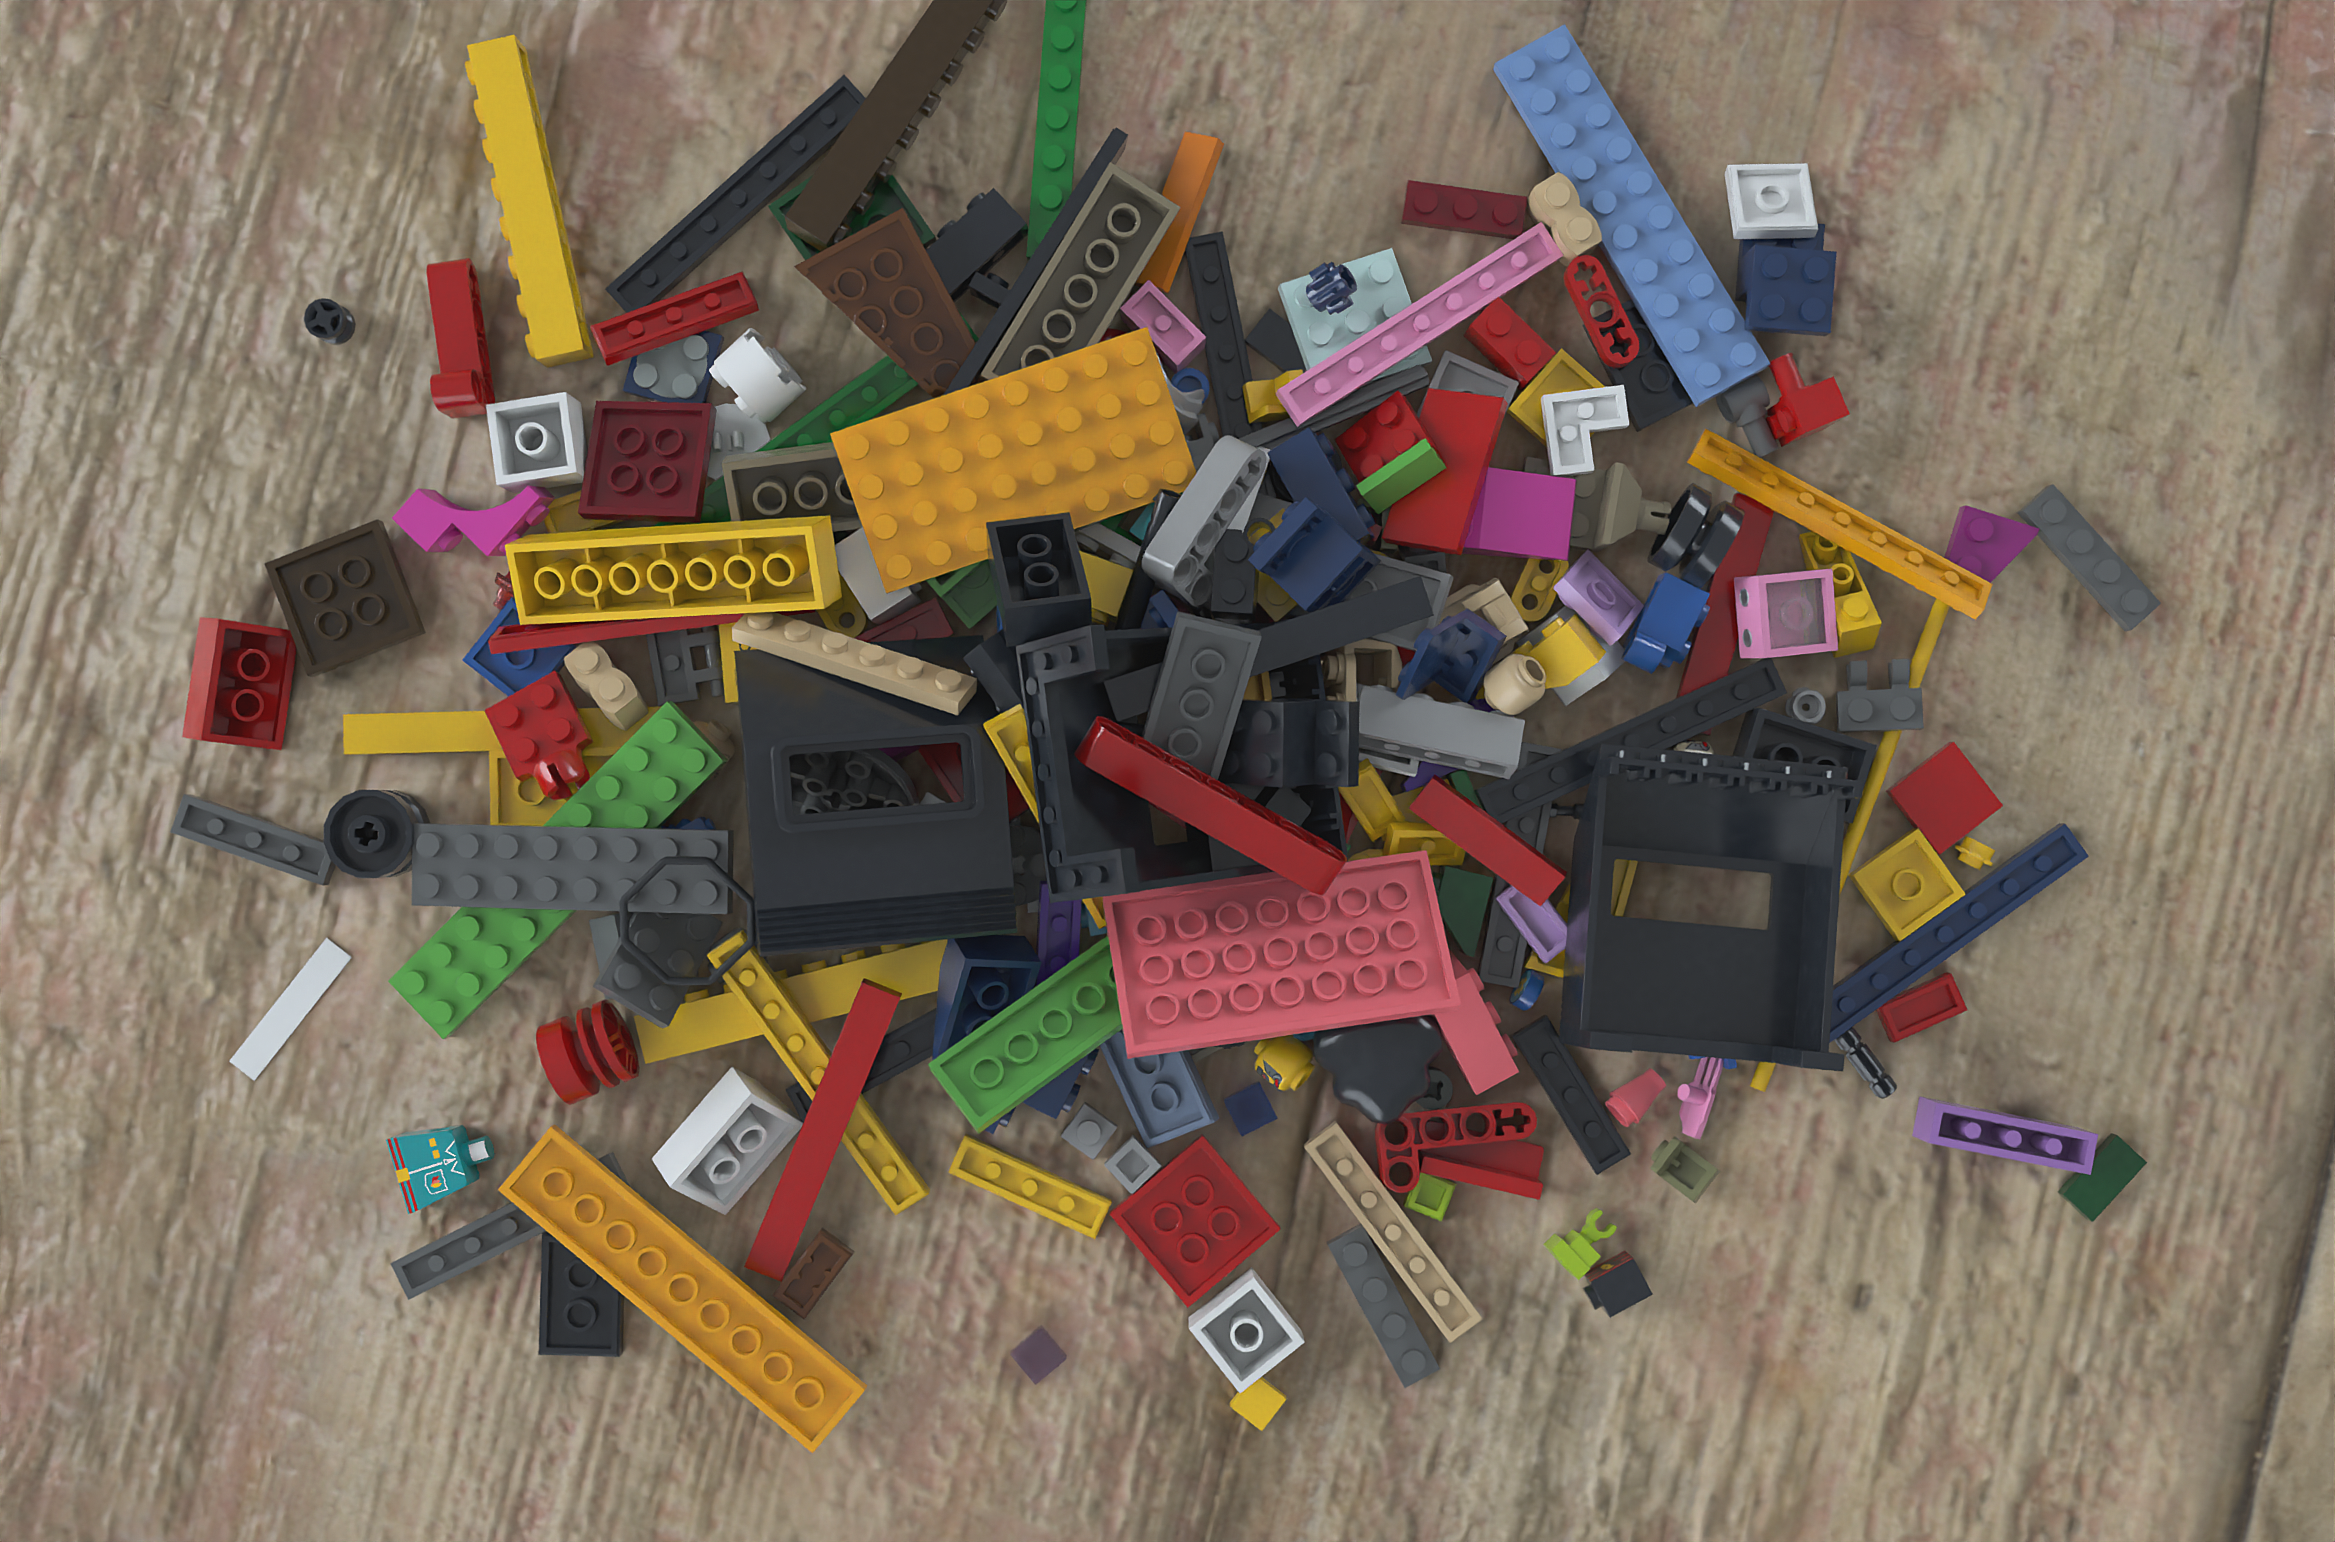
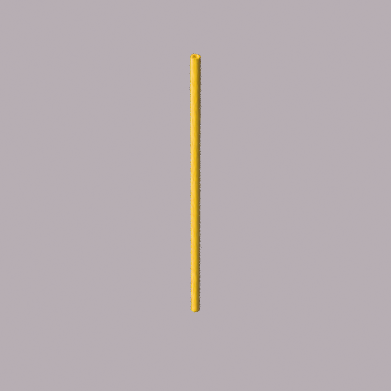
[1750,599,1950,1092]

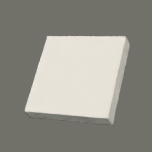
[1725,163,1818,239]

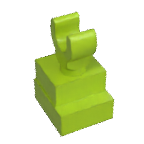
[1543,1208,1617,1280]

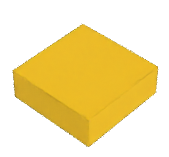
[1229,1377,1287,1431]

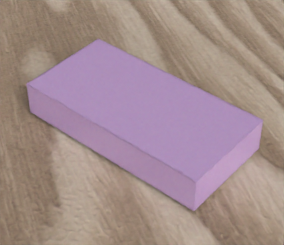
[1494,885,1567,963]

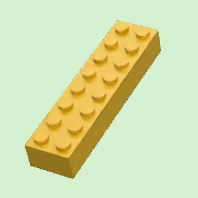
[505,515,842,625]

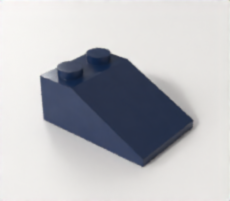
[932,935,1042,1060]

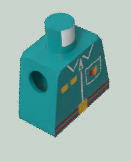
[386,1125,495,1214]

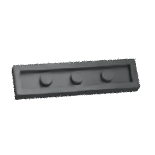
[2017,484,2161,631]
[170,794,336,886]
[1327,1224,1440,1388]

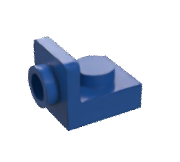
[1141,590,1179,629]

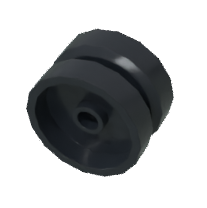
[1647,483,1745,588]
[323,790,430,878]

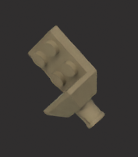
[1522,456,1671,552]

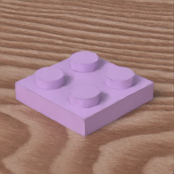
[1553,549,1644,646]

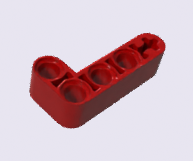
[426,258,495,419]
[1375,1102,1537,1193]

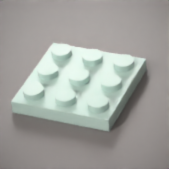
[1278,248,1432,387]

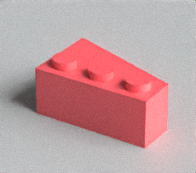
[1431,948,1519,1095]

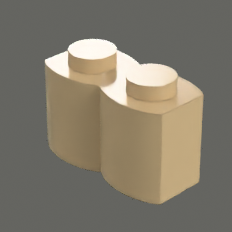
[1526,172,1602,267]
[564,641,648,731]

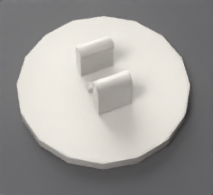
[707,403,771,480]

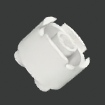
[709,328,806,424]

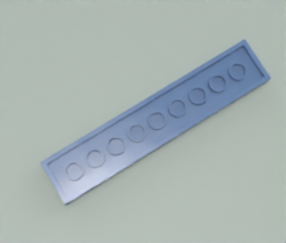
[1493,24,1770,407]

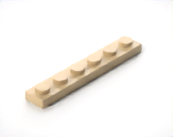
[732,612,977,715]
[1303,1121,1482,1343]

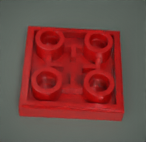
[1886,742,2003,855]

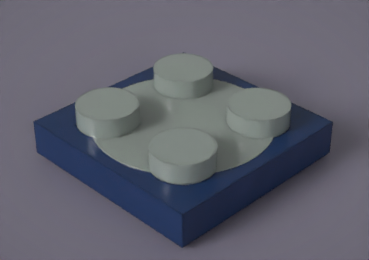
[623,331,724,403]

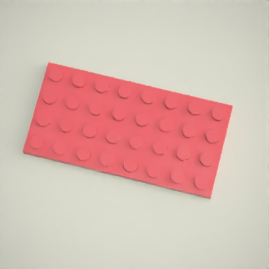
[1102,850,1461,1059]

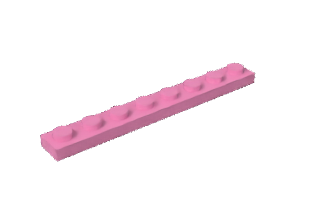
[1275,222,1564,427]

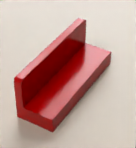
[1418,1120,1544,1200]

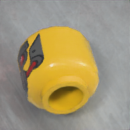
[1254,1035,1315,1091]

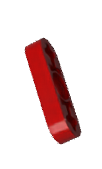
[1564,255,1639,368]

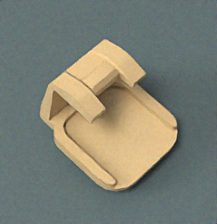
[1439,578,1529,664]
[1320,639,1402,701]

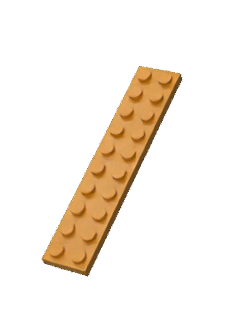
[498,1125,867,1454]

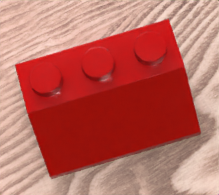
[182,617,297,750]

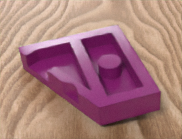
[1944,505,2039,583]

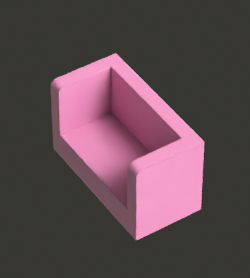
[1120,280,1206,374]

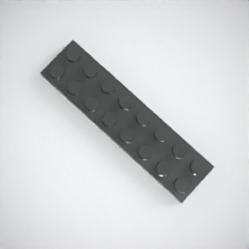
[412,823,734,914]

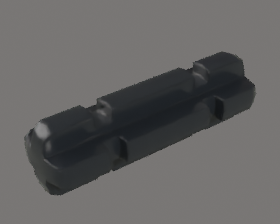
[1834,1027,1897,1099]

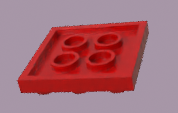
[1109,1134,1281,1308]

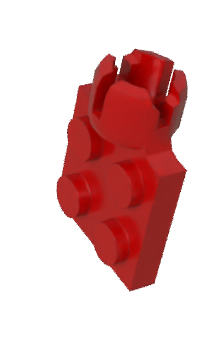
[484,671,593,800]

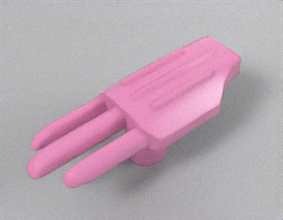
[1678,1057,1724,1139]

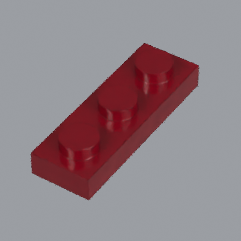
[1401,180,1527,240]

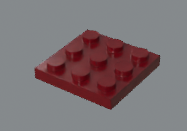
[578,401,717,523]

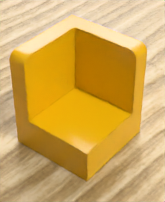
[1242,370,1303,423]

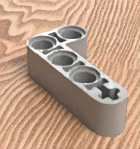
[1142,435,1267,607]

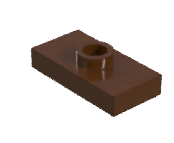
[772,1227,855,1320]

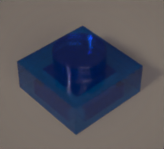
[1223,1080,1278,1137]

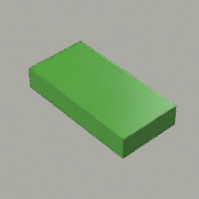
[1356,438,1447,514]

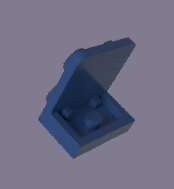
[1396,608,1507,704]

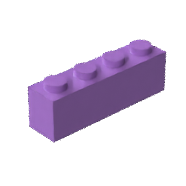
[1912,1096,2098,1175]

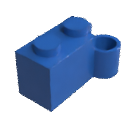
[1621,572,1710,674]

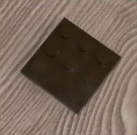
[264,519,426,677]

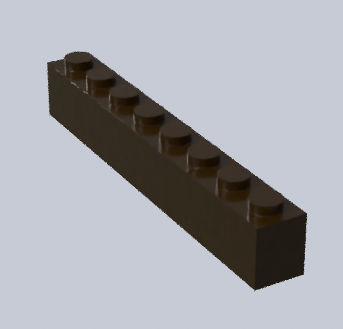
[785,0,1007,252]

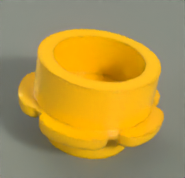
[1955,836,1995,870]

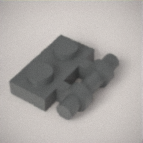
[646,625,725,706]

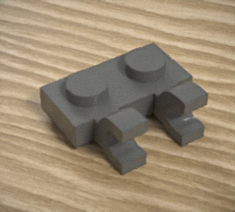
[1835,659,1924,733]

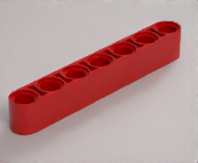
[1074,716,1347,895]

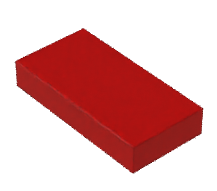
[1876,972,1968,1043]

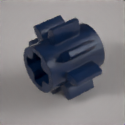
[1306,262,1357,315]

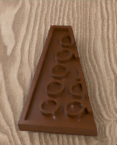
[794,208,982,398]

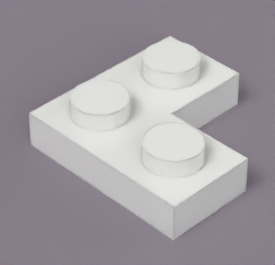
[1540,385,1629,477]

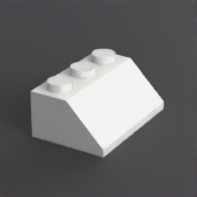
[652,1067,803,1215]

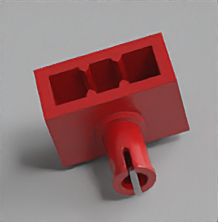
[1766,352,1850,447]

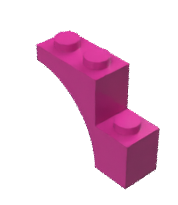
[392,485,555,556]

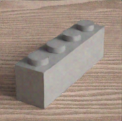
[1357,685,1525,779]

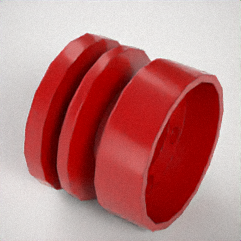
[536,999,640,1105]

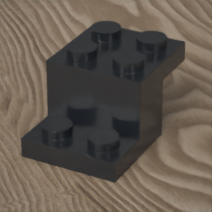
[1218,698,1360,788]

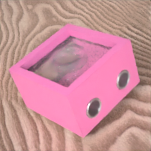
[1734,569,1838,658]

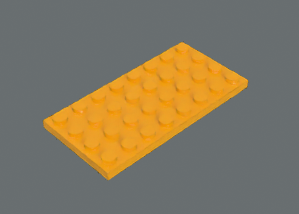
[830,327,1197,593]

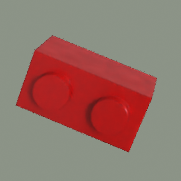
[1463,296,1556,391]

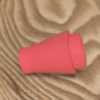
[1605,1068,1666,1127]

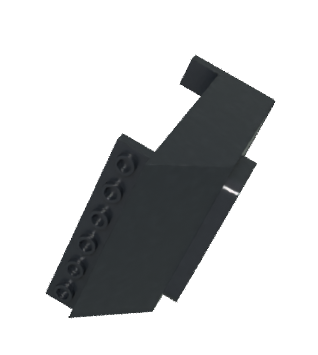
[1016,615,1348,903]
[734,635,1017,957]
[1559,743,1862,1071]

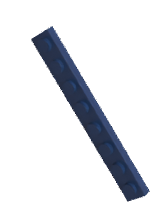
[1830,823,2089,1042]

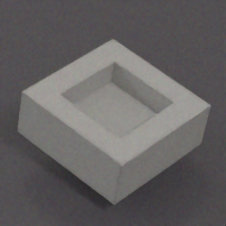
[1061,1102,1118,1160]
[1104,1135,1161,1194]

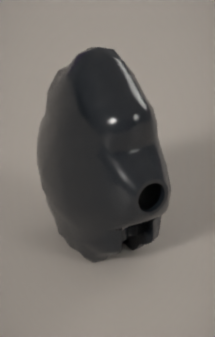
[1313,1015,1443,1125]

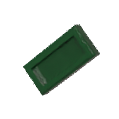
[2058,1133,2147,1222]

